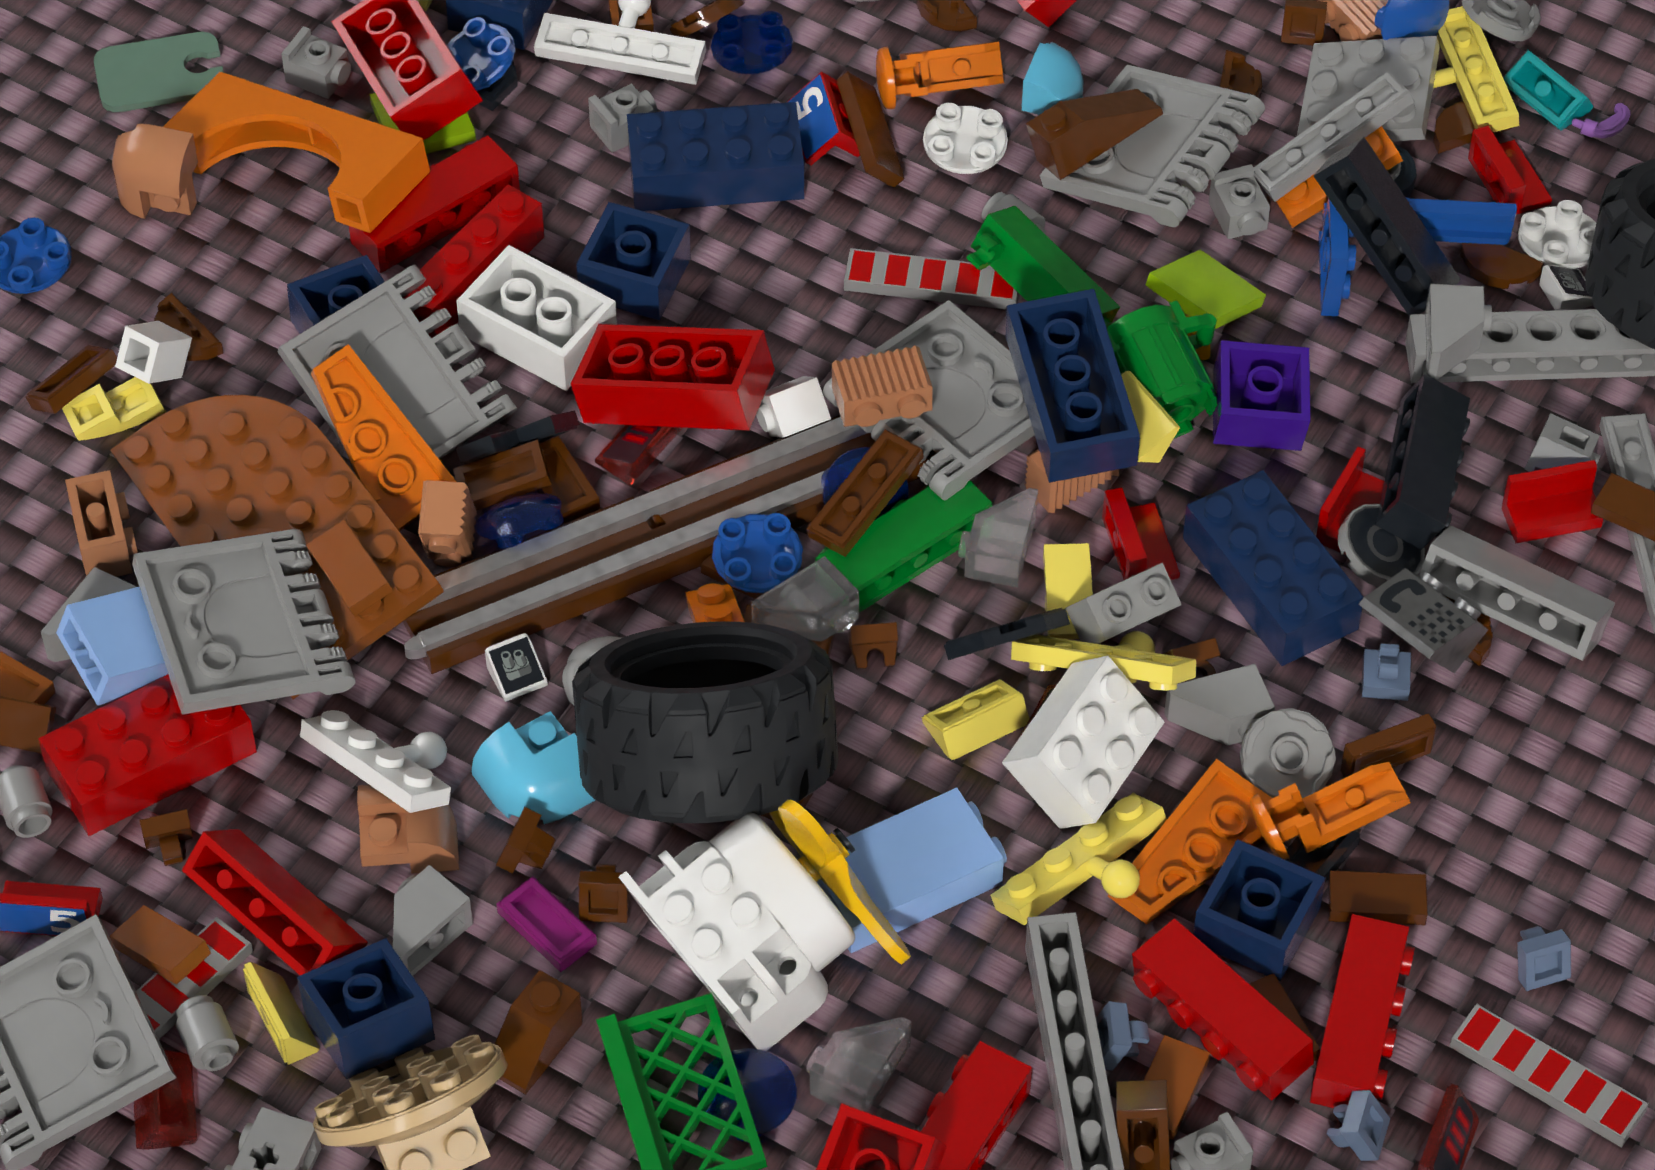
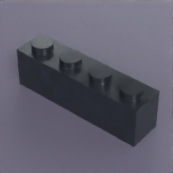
[1314,137,1461,317]
[1375,374,1470,550]

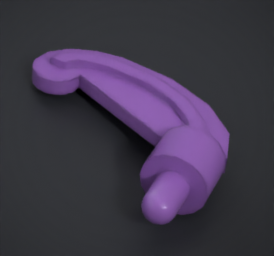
[1572,103,1630,139]

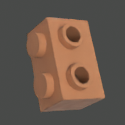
[65,470,138,577]

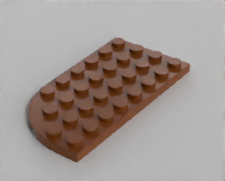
[110,395,444,699]

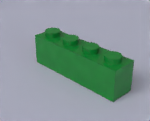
[815,480,992,619]

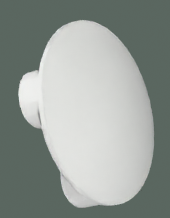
[923,103,1008,174]
[1518,200,1596,269]

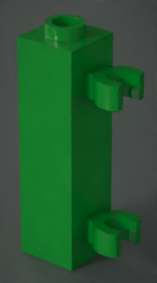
[966,206,1120,327]

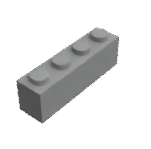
[1419,525,1615,661]

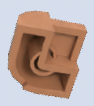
[112,124,198,219]
[357,785,459,874]

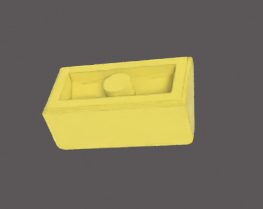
[1121,371,1180,463]
[921,679,1030,760]
[243,962,319,1065]

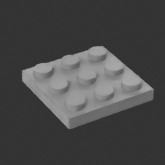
[1297,36,1440,141]

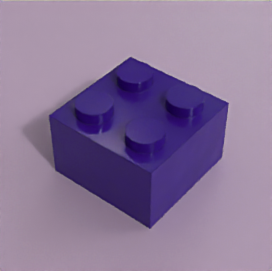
[1213,340,1310,451]

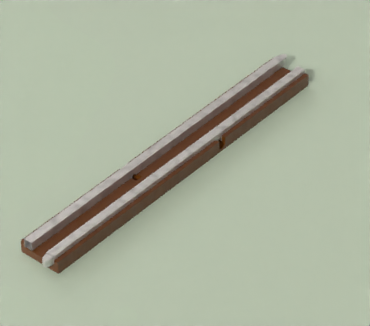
[403,348,1010,674]

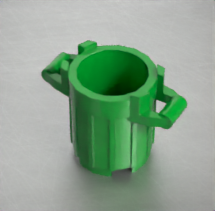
[1105,301,1218,439]

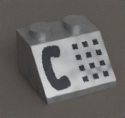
[1359,568,1488,674]

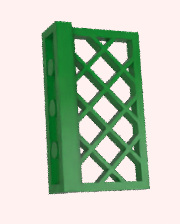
[596,993,768,1170]

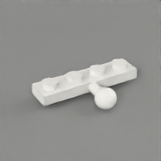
[534,0,706,85]
[300,710,451,813]

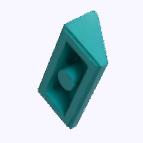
[1503,50,1594,131]

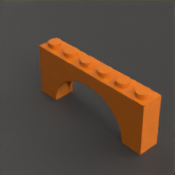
[163,72,430,233]

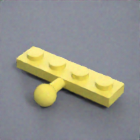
[1433,6,1519,132]
[1011,631,1196,691]
[990,793,1167,925]

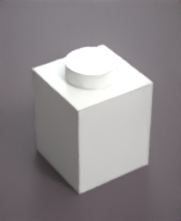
[115,321,192,384]
[756,376,831,438]

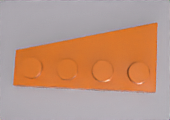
[311,344,457,531]
[1108,759,1272,925]

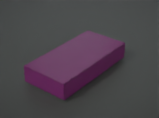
[496,876,597,972]

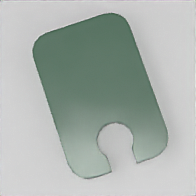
[94,32,224,112]

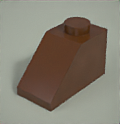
[495,970,583,1095]
[1117,1080,1170,1170]

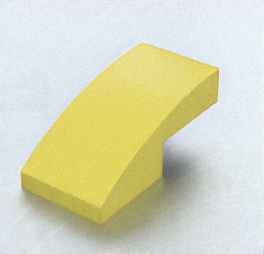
[62,377,166,441]
[1043,543,1093,639]

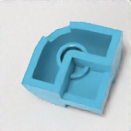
[1022,42,1084,115]
[471,711,595,825]

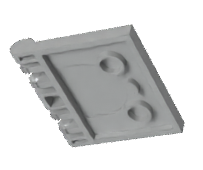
[1040,64,1265,227]
[277,264,517,459]
[822,300,1035,501]
[132,529,356,715]
[0,914,177,1170]

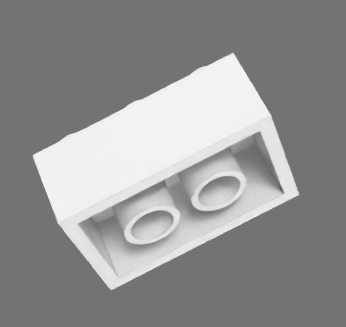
[456,245,617,391]
[1002,656,1165,829]

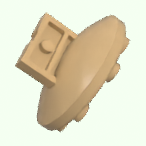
[313,1035,507,1170]

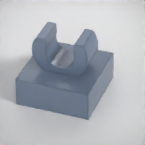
[1362,643,1411,701]
[1517,926,1571,991]
[1096,1001,1150,1071]
[1326,1090,1390,1161]

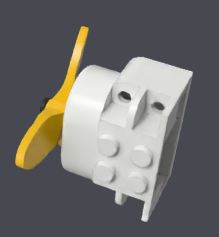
[619,799,911,1055]

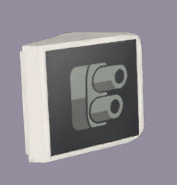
[1539,265,1593,310]
[485,633,548,702]

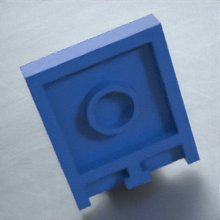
[1318,197,1517,316]

